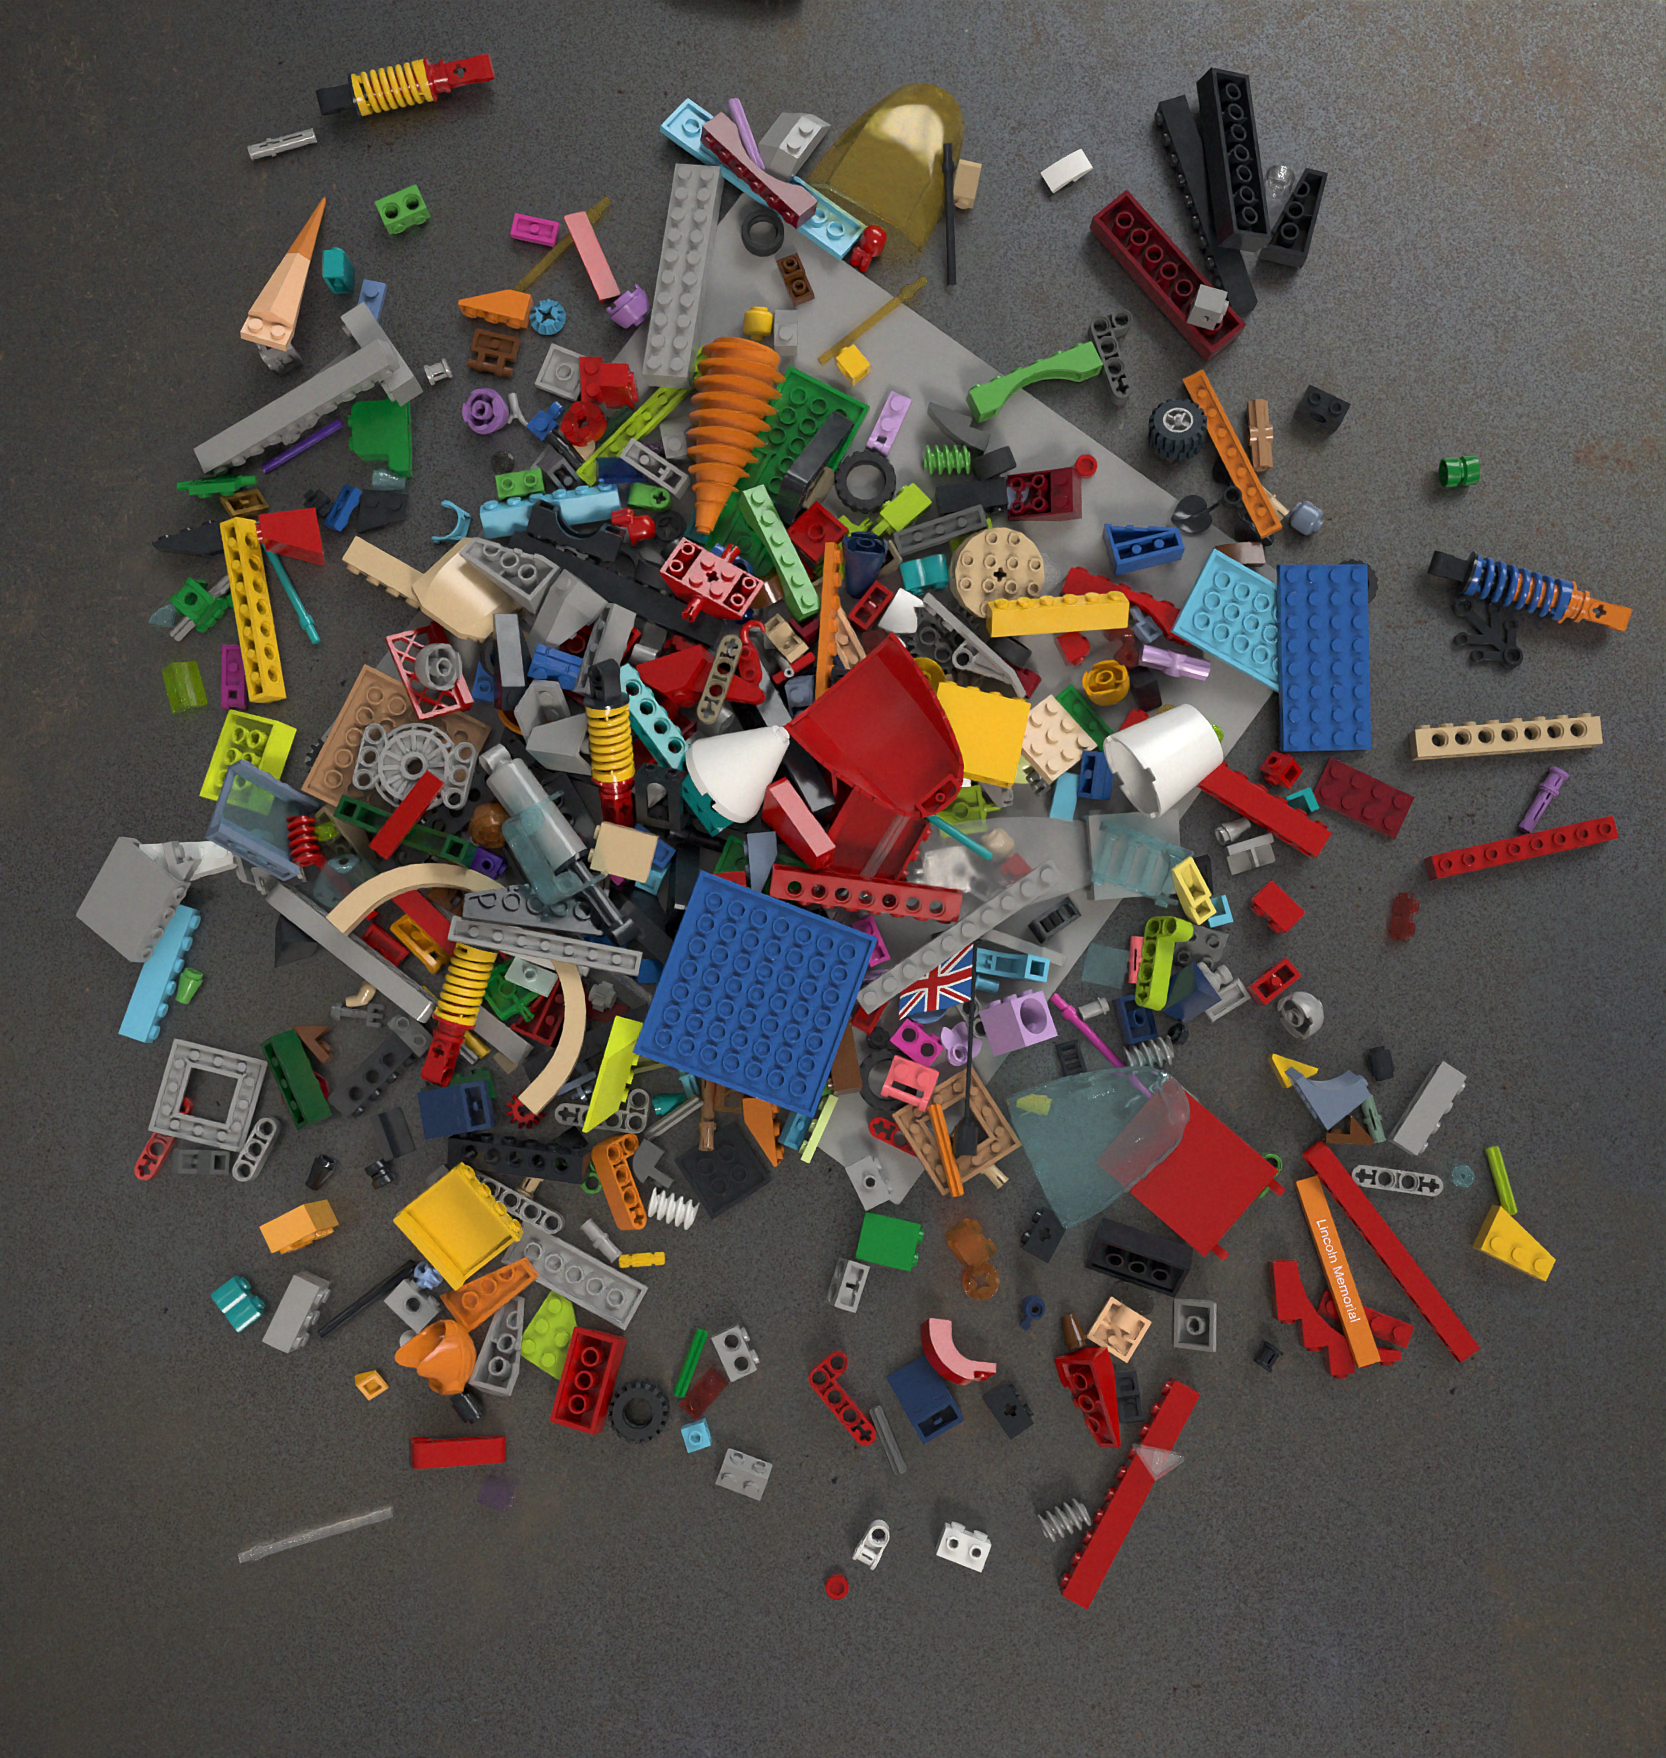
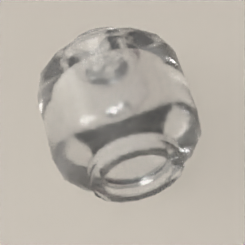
[1264,164,1295,200]

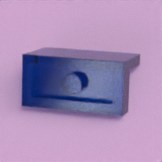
[596,457,648,484]

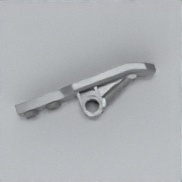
[922,592,1027,698]

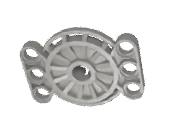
[353,723,478,810]

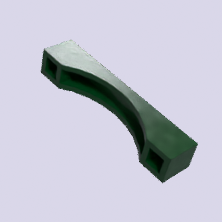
[333,794,478,869]

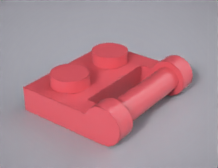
[880,1055,940,1112]

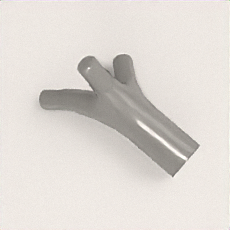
[507,393,528,428]

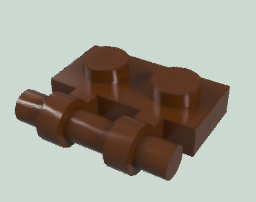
[467,328,521,377]

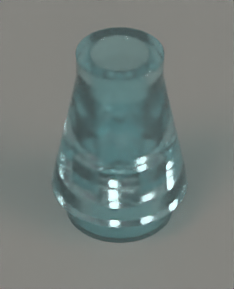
[372,468,406,491]

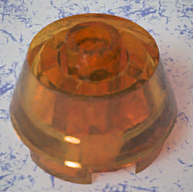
[468,803,516,849]

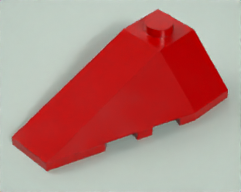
[1054,1347,1121,1448]

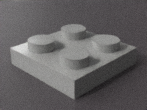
[535,343,586,402]

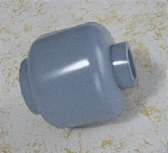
[1288,501,1324,535]

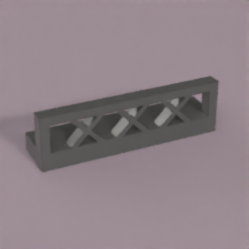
[893,504,989,557]

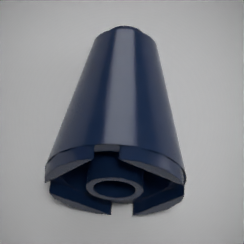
[842,532,889,599]

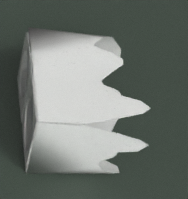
[878,588,926,648]

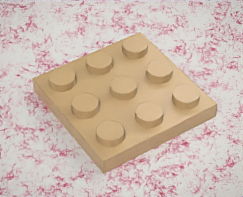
[1021,694,1098,785]

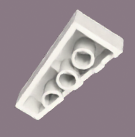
[139,841,238,881]

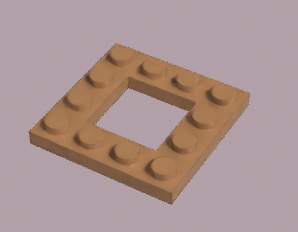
[891,1066,1022,1196]

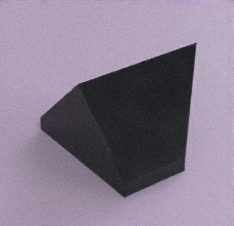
[274,913,319,968]

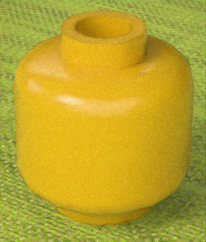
[743,307,773,341]

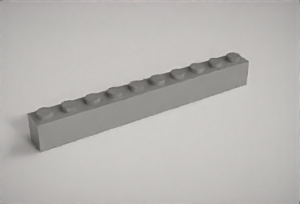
[194,339,400,477]
[856,858,1064,1014]

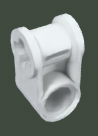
[852,1520,889,1570]

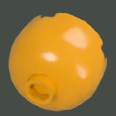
[1082,660,1130,706]

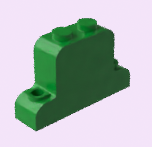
[348,394,413,477]

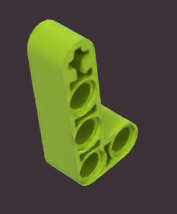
[1135,916,1193,1011]

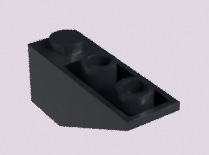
[152,520,225,559]

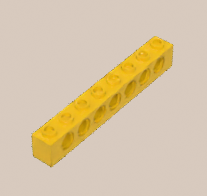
[219,517,286,704]

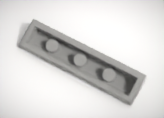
[473,1005,534,1066]

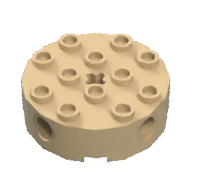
[948,527,1045,619]

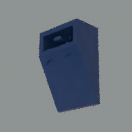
[417,1080,496,1139]
[886,1354,965,1445]

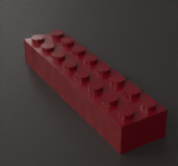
[1089,190,1246,362]

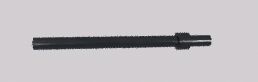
[941,143,957,285]

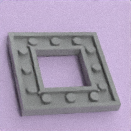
[148,1038,268,1153]

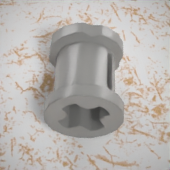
[424,358,453,385]

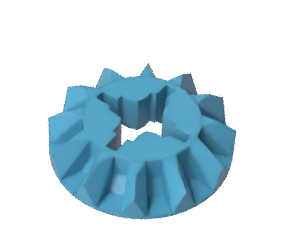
[529,298,566,335]

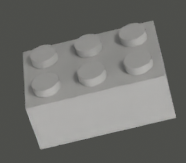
[262,1271,331,1354]

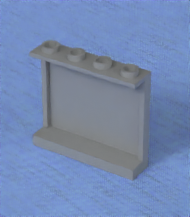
[1081,807,1182,900]
[75,836,191,962]

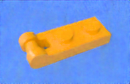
[390,914,452,974]

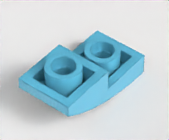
[1047,771,1080,823]

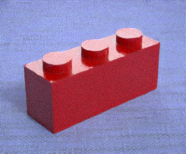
[599,363,639,409]

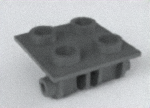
[1172,923,1229,973]

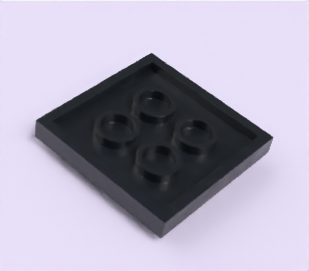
[674,1121,772,1220]

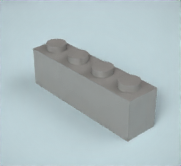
[573,603,636,697]
[1387,1061,1467,1156]

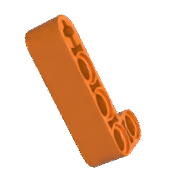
[591,1133,647,1231]

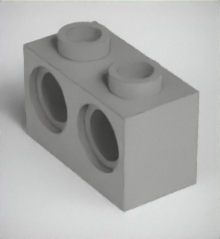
[824,1257,870,1313]
[711,1324,760,1382]

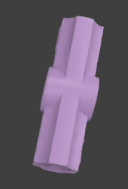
[1138,644,1211,681]

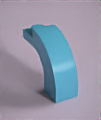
[976,948,1050,982]

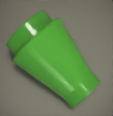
[175,968,203,1004]

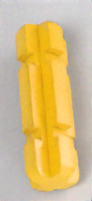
[619,1252,665,1268]

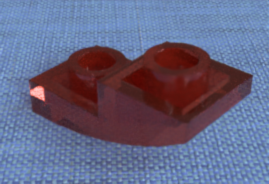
[678,1367,728,1421]

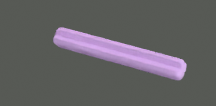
[727,98,765,171]

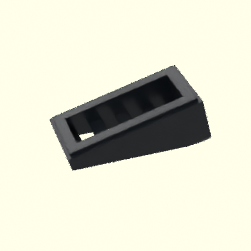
[1028,897,1082,944]
[1055,1039,1091,1093]

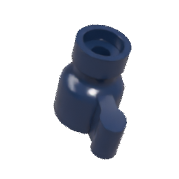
[1020,1294,1046,1330]

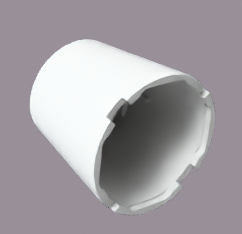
[1103,704,1223,819]

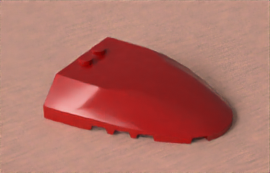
[783,631,964,818]

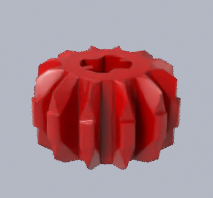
[506,1090,546,1130]

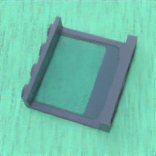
[205,759,319,881]

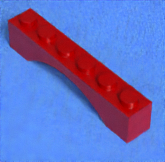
[1059,566,1190,648]

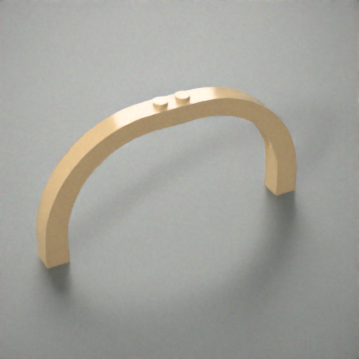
[326,863,586,1116]

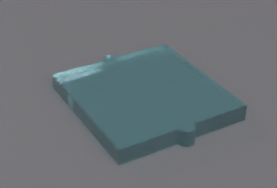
[1081,943,1130,989]

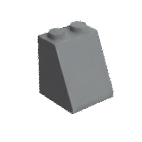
[526,713,593,775]

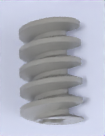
[1122,1035,1174,1074]
[1037,1498,1091,1542]

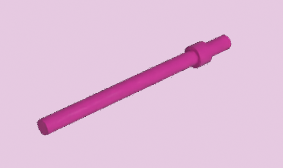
[1049,993,1154,1100]

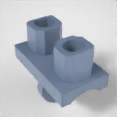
[558,1061,598,1103]

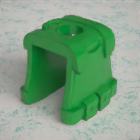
[168,577,229,633]

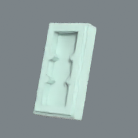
[505,957,558,997]

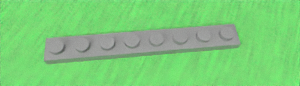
[448,916,643,977]

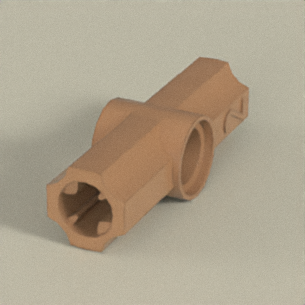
[1246,399,1273,472]

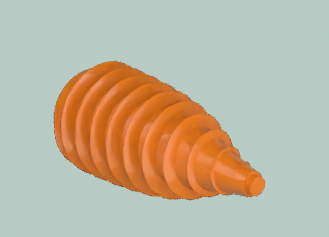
[686,337,786,535]

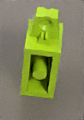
[871,483,932,540]

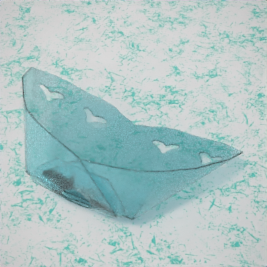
[313,852,382,908]

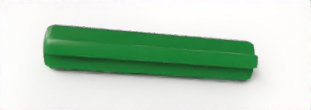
[673,1328,708,1398]

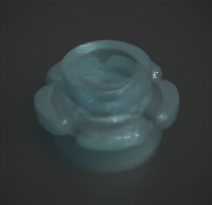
[1451,1165,1475,1188]

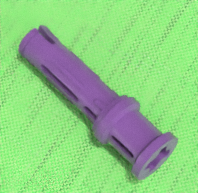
[1518,766,1569,834]

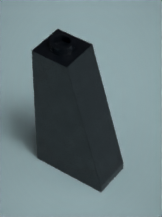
[664,843,700,930]

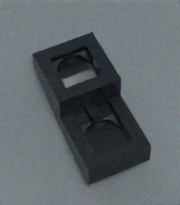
[1114,1370,1144,1425]

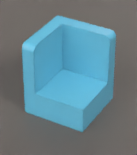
[1204,895,1233,928]

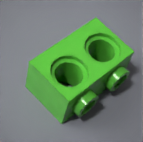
[375,184,431,234]
[495,468,547,502]

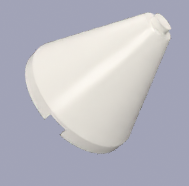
[686,725,789,823]

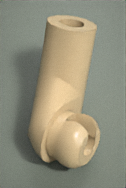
[345,980,376,1008]

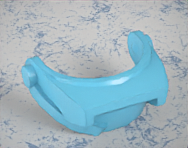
[431,500,472,544]

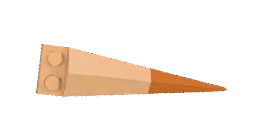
[240,197,326,351]

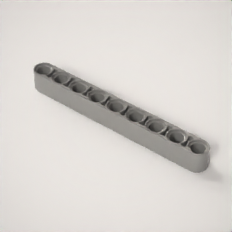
[265,879,438,1023]

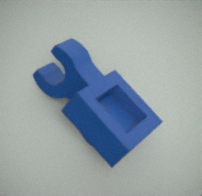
[526,401,565,443]

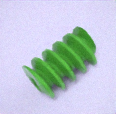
[923,445,970,475]

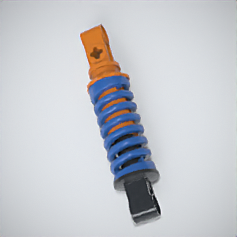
[1427,550,1633,632]

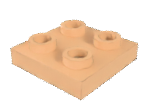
[1086,1296,1152,1363]

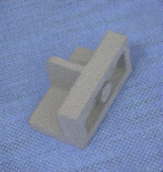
[1223,833,1276,875]

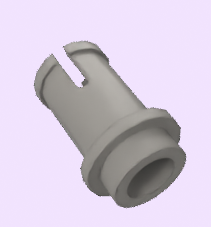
[1078,997,1110,1021]

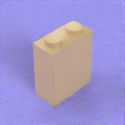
[588,821,659,883]

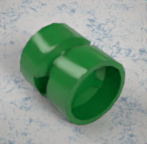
[1439,455,1480,488]

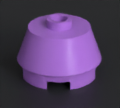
[606,283,651,329]
[462,388,509,434]

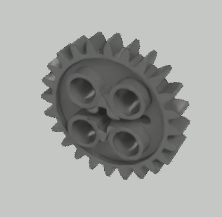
[907,602,982,675]

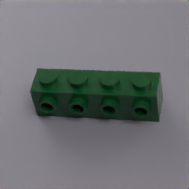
[260,1029,332,1130]

